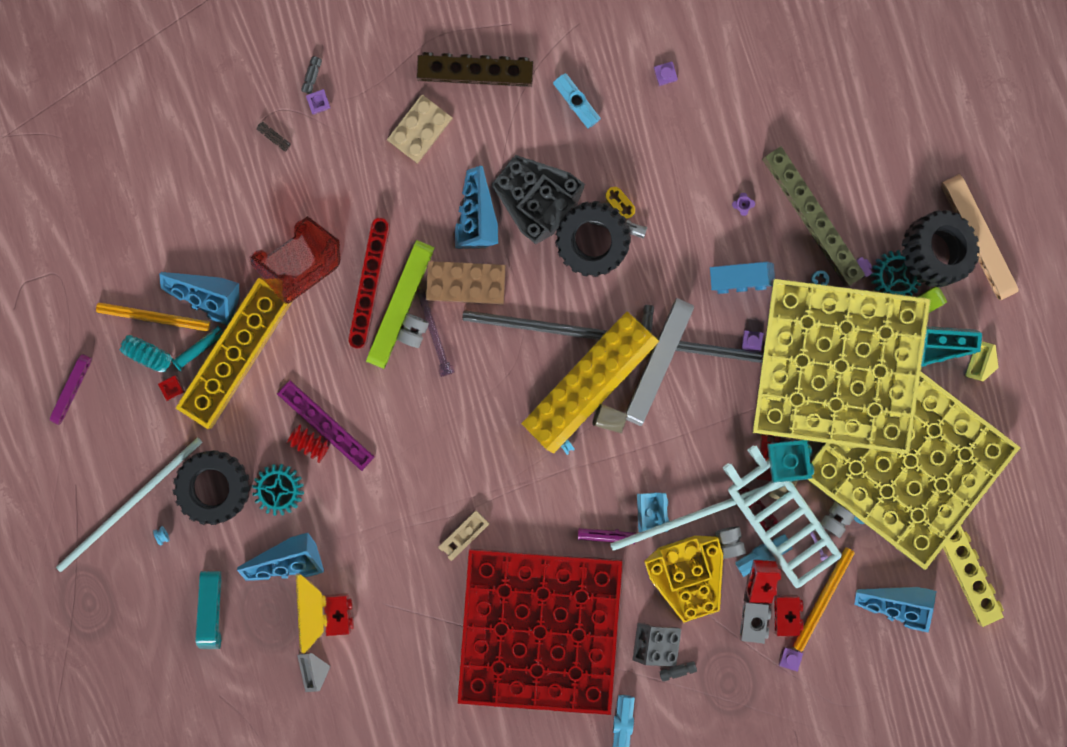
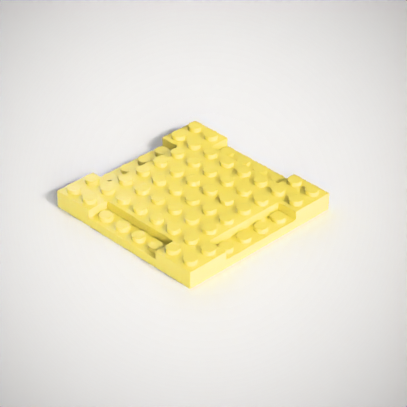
[753,279,930,454]
[807,371,1021,570]

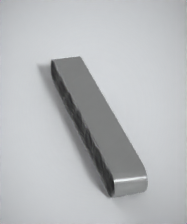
[625,298,694,426]

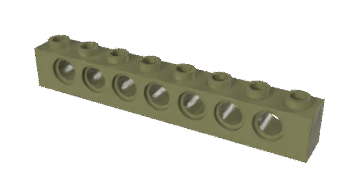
[762,146,865,287]

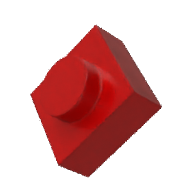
[158,375,185,401]

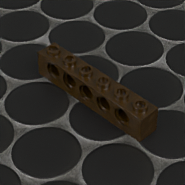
[417,52,533,87]

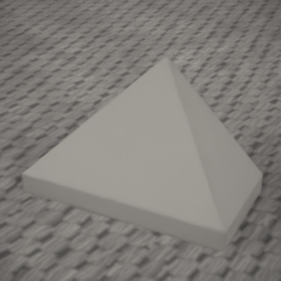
[297,653,331,692]

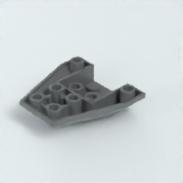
[491,155,585,244]

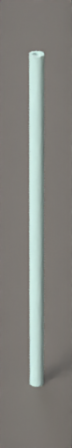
[56,437,203,572]
[610,481,792,551]

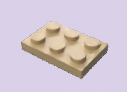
[387,95,453,164]

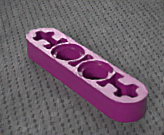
[49,354,92,425]

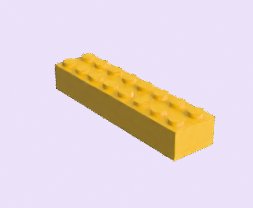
[175,278,294,429]
[521,311,660,454]

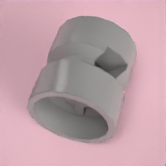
[396,314,429,348]
[820,502,855,538]
[715,526,746,559]

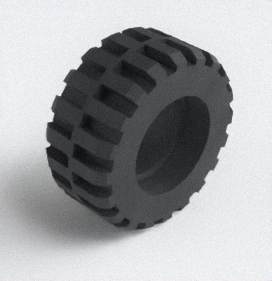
[555,201,631,277]
[902,210,980,287]
[173,450,250,525]

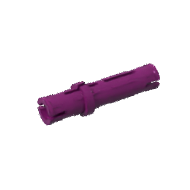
[578,528,636,544]

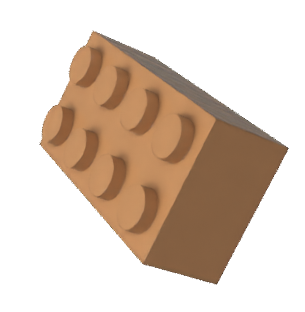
[426,261,506,305]

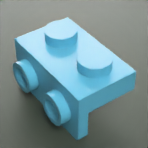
[637,492,669,532]

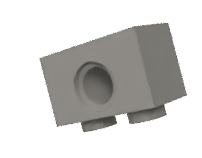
[739,600,771,644]

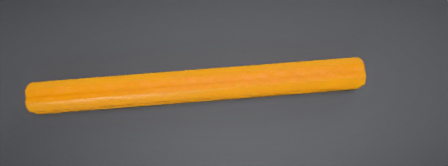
[96,303,210,331]
[793,547,855,651]

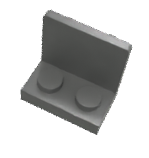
[632,623,681,666]

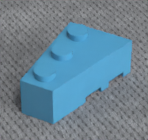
[710,262,775,294]

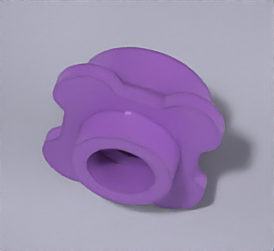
[732,193,755,216]

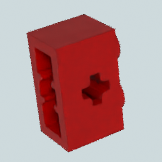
[746,560,781,603]
[324,594,354,636]
[774,595,803,636]

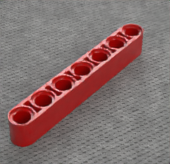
[349,218,390,349]

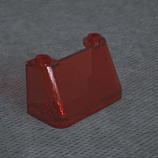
[250,216,341,304]

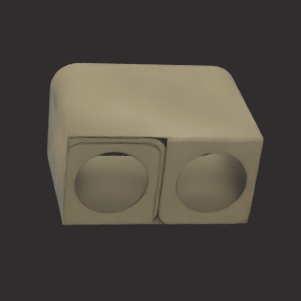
[592,404,628,433]

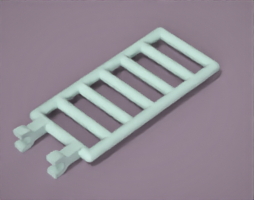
[722,445,841,588]

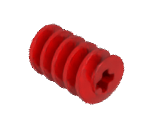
[287,424,330,463]

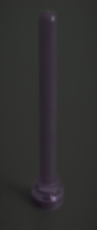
[417,288,455,377]

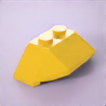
[295,573,327,653]

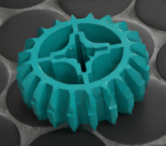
[870,250,922,297]
[120,335,172,372]
[252,464,304,516]

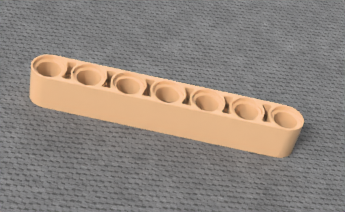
[941,174,1018,301]

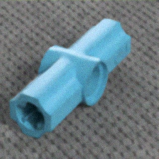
[553,73,601,129]
[735,534,793,577]
[613,695,635,747]

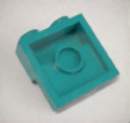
[768,440,814,483]

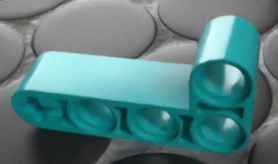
[196,571,222,649]

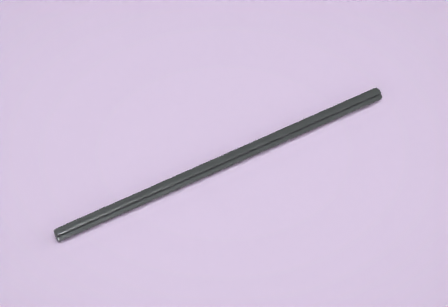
[462,311,764,363]

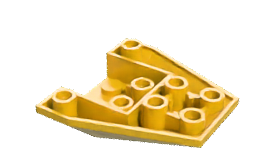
[644,535,723,623]

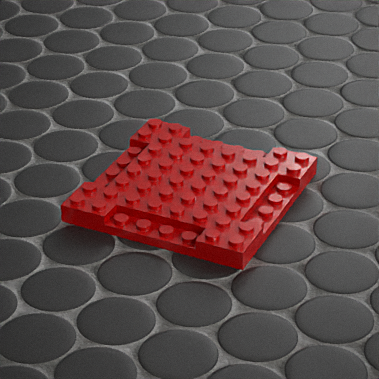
[457,548,623,715]

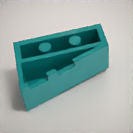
[921,326,982,367]

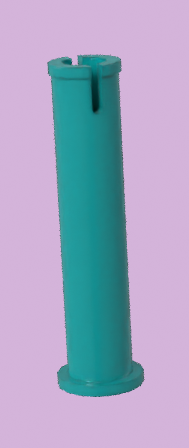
[171,326,224,371]

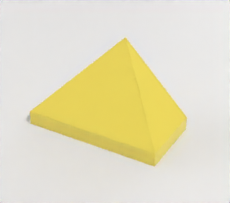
[965,341,999,381]

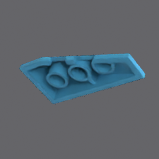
[455,166,498,249]
[159,272,240,325]
[237,533,324,581]
[854,587,937,633]

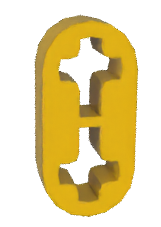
[605,187,635,219]

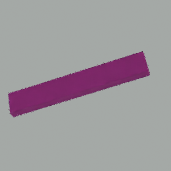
[277,380,375,471]

